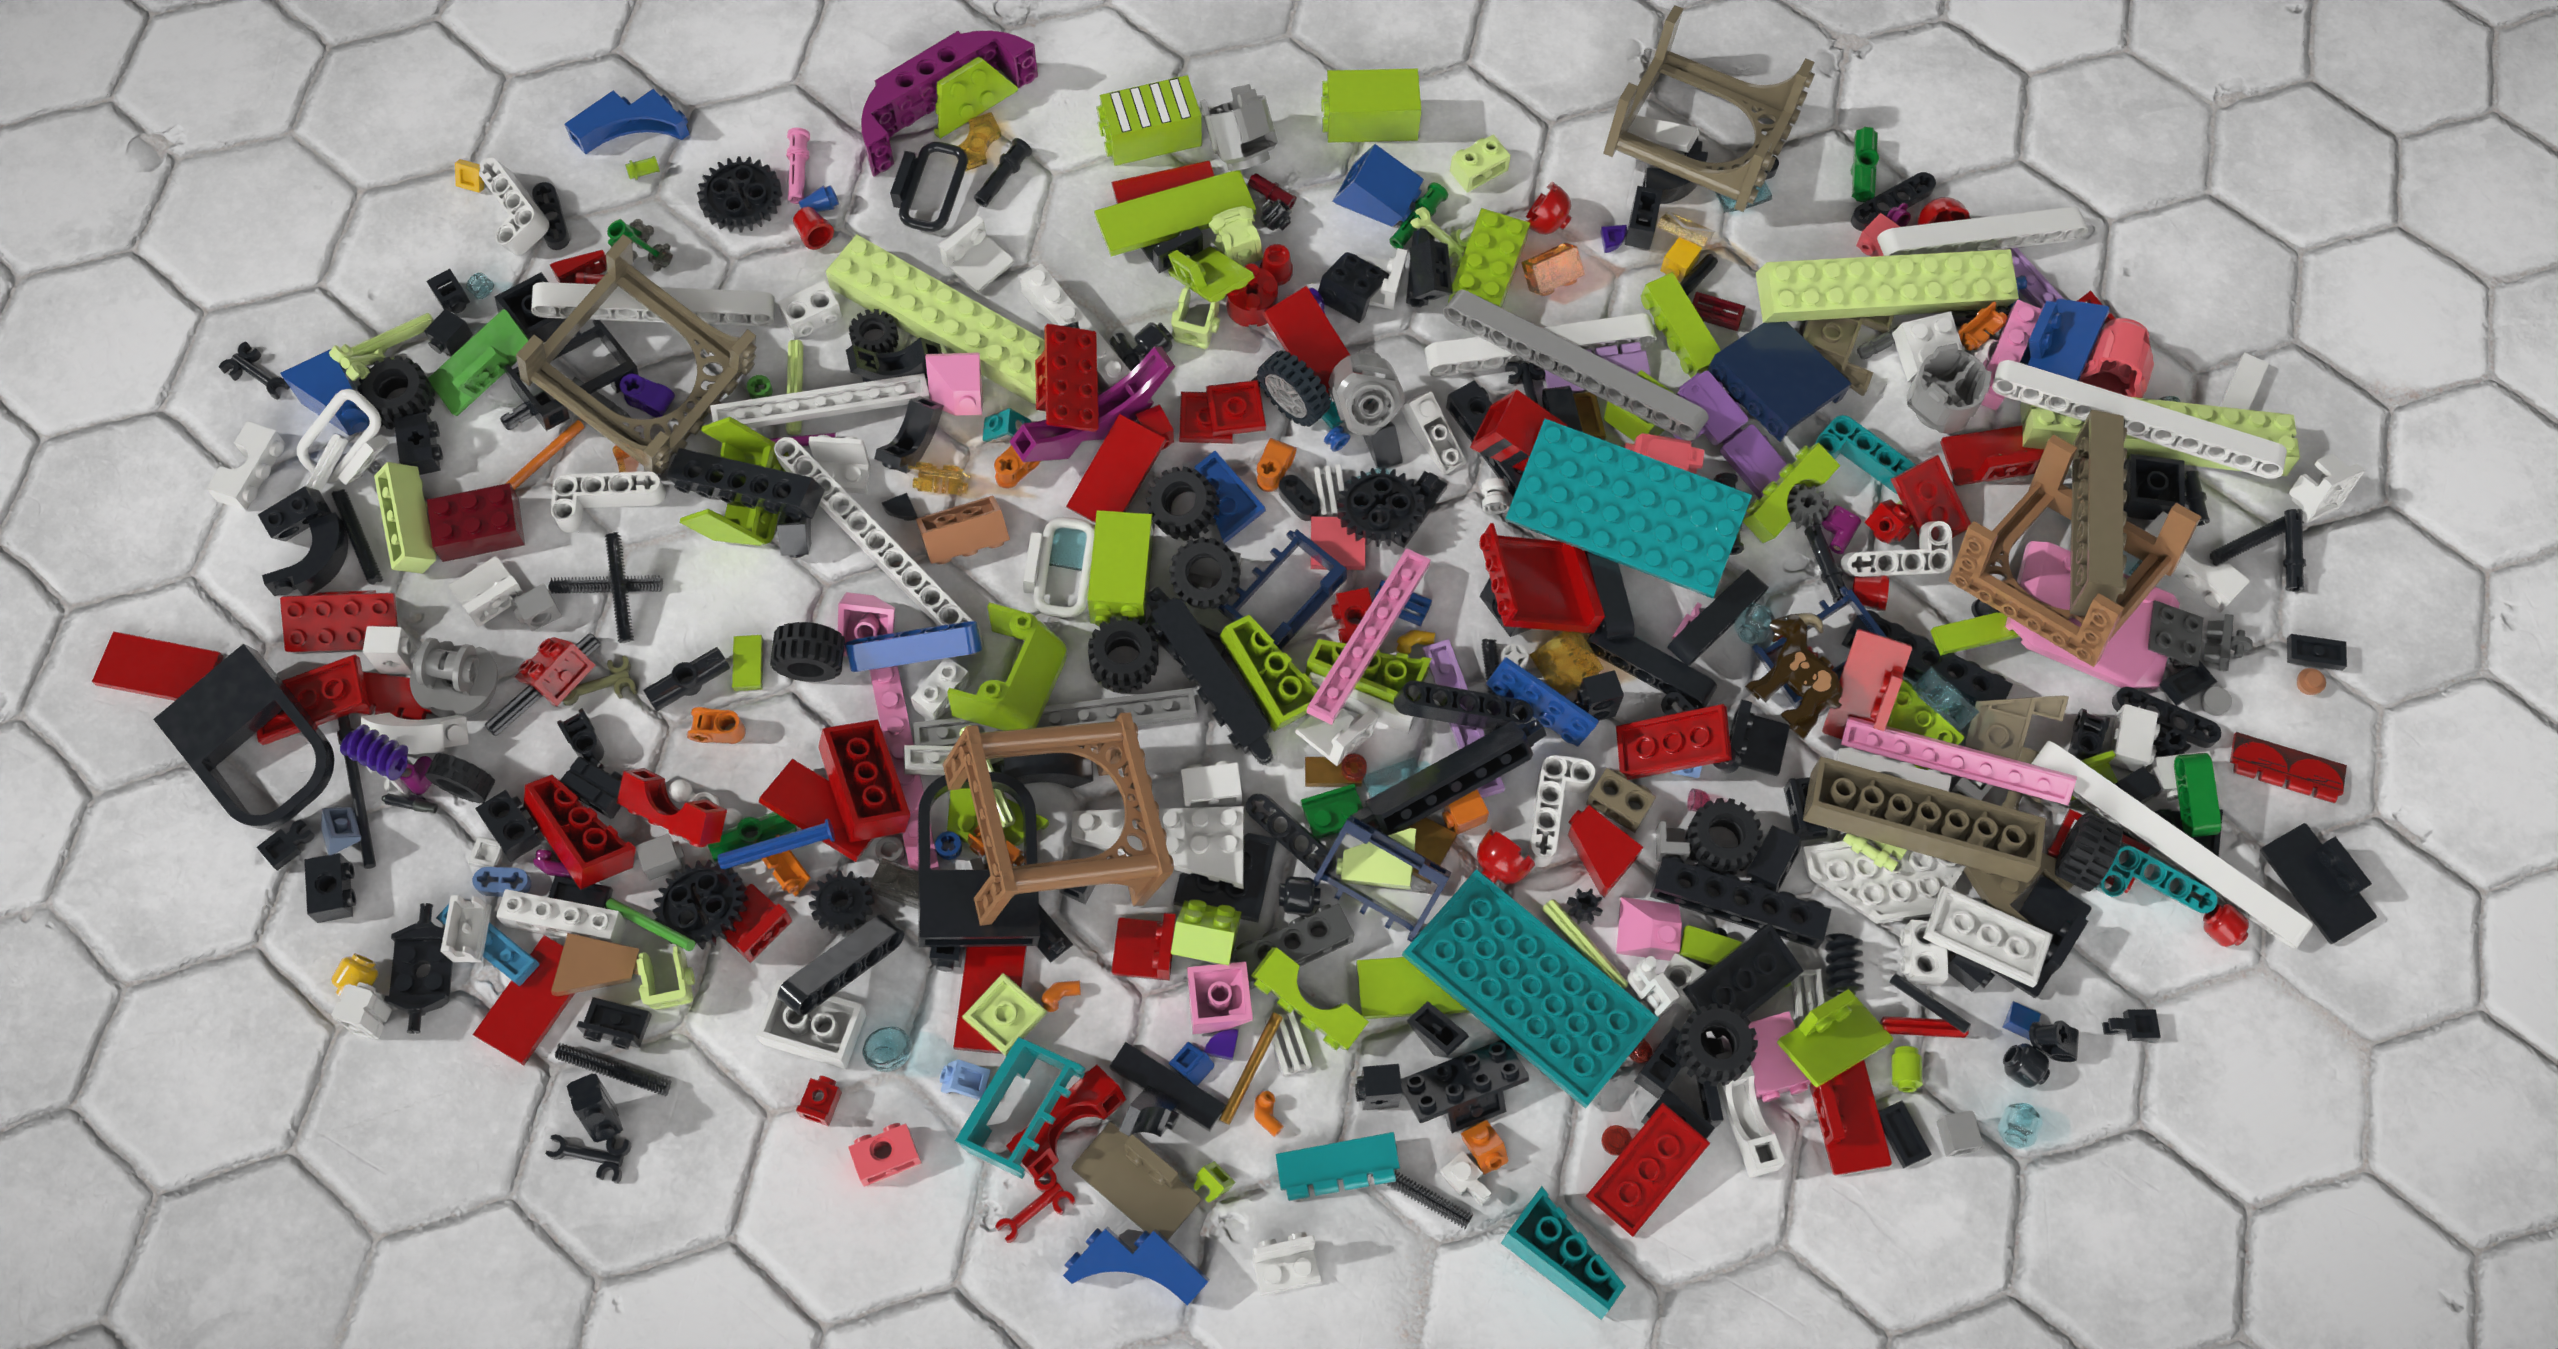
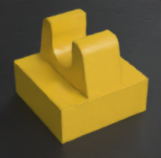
[455,159,484,193]

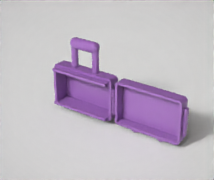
[1673,371,1787,499]

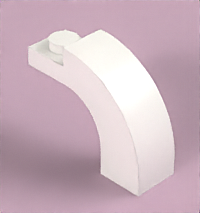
[361,713,468,754]

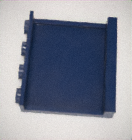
[1707,322,1852,442]

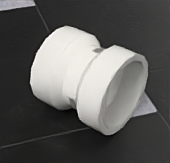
[1481,478,1509,514]

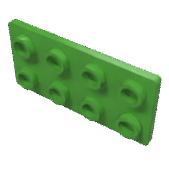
[428,309,529,416]

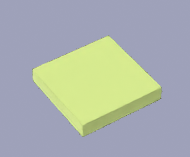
[962,973,1047,1056]

